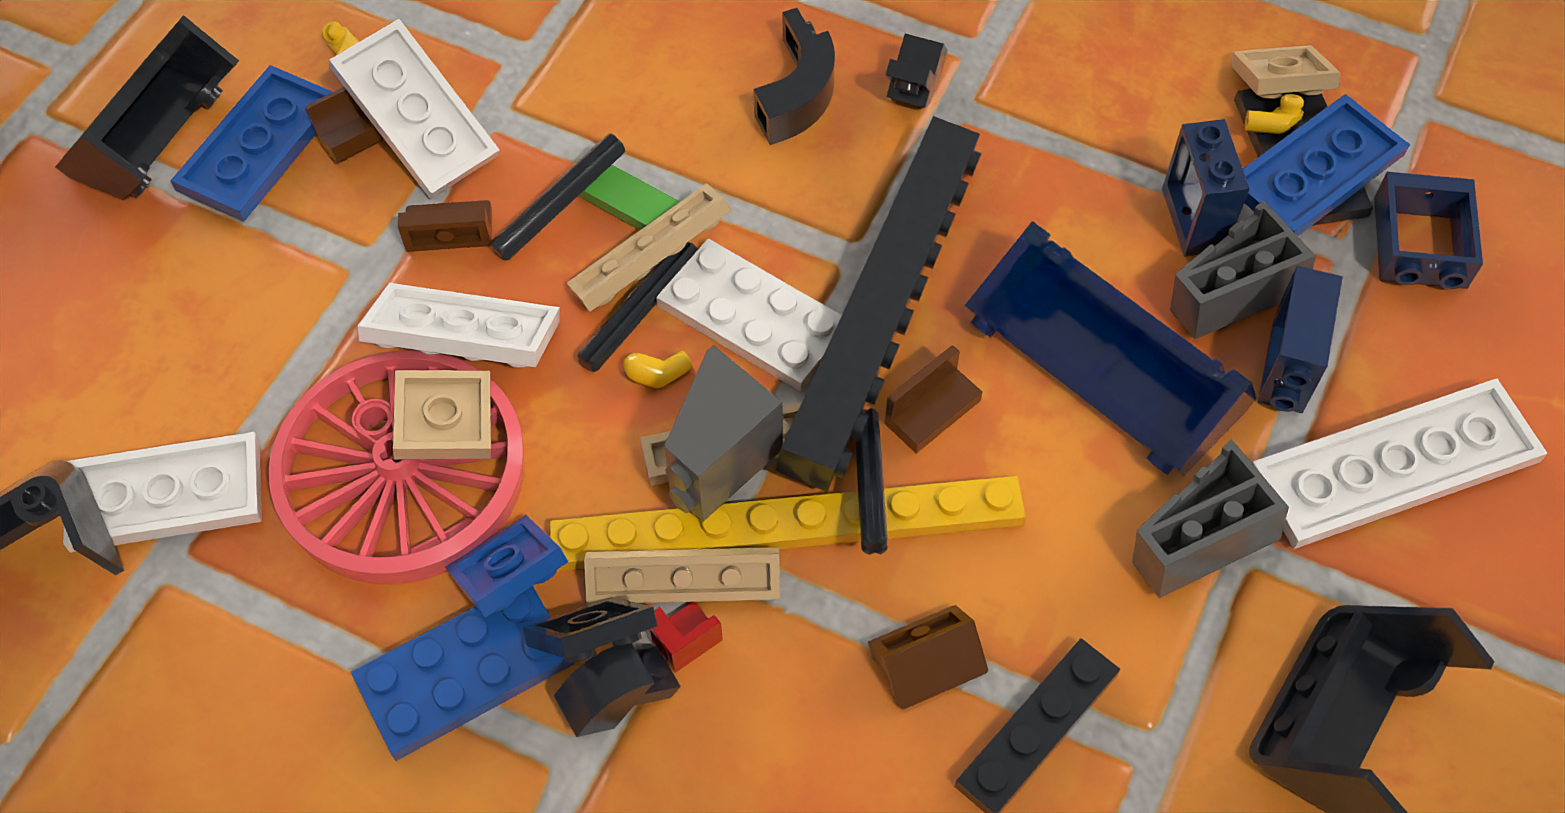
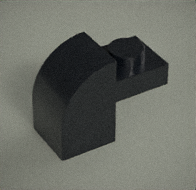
[885,33,948,108]
[554,643,681,737]

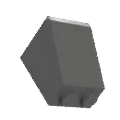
[664,345,783,522]

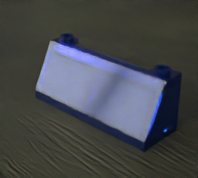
[965,221,1257,477]

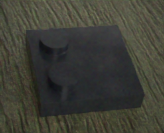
[523,597,658,662]

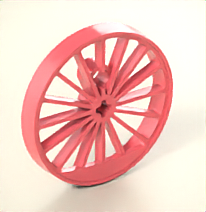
[269,350,524,584]

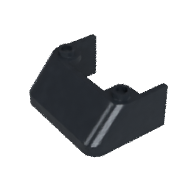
[55,15,239,199]
[0,460,124,575]
[1249,605,1495,813]

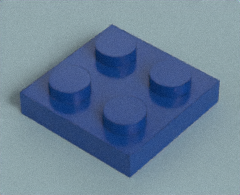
[445,515,568,617]

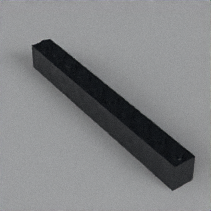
[775,116,982,492]

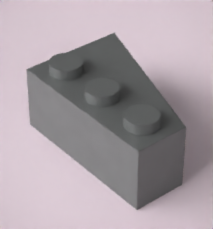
[1170,200,1316,339]
[1132,439,1289,598]

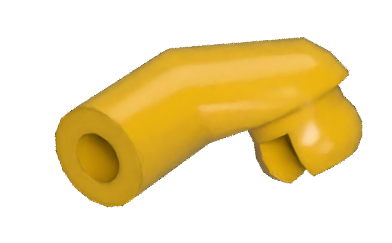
[322,21,359,72]
[1245,94,1304,134]
[623,350,693,389]

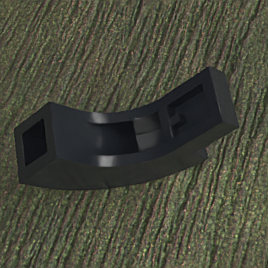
[754,8,835,145]

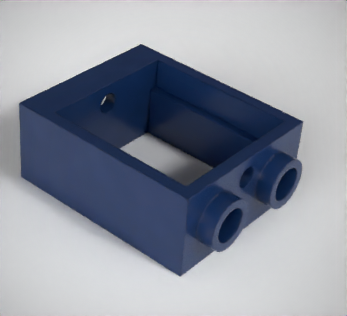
[1162,119,1250,257]
[1374,171,1483,289]
[1258,265,1343,414]

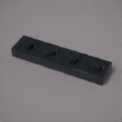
[954,638,1121,813]

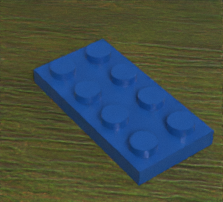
[170,65,333,221]
[1243,94,1410,236]
[351,586,575,761]

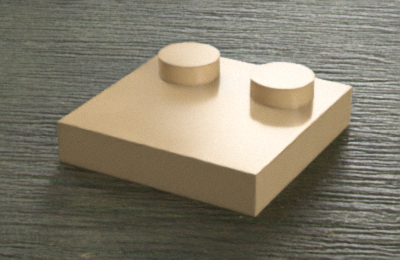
[1231,45,1341,98]
[393,370,491,459]

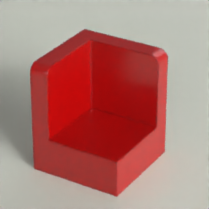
[646,602,723,673]

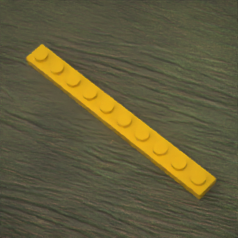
[550,476,1026,571]

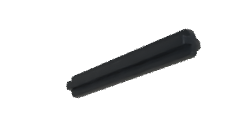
[491,133,625,260]
[577,241,697,372]
[855,408,888,555]

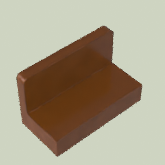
[305,87,384,163]
[398,200,492,252]
[885,345,983,454]
[868,605,988,709]

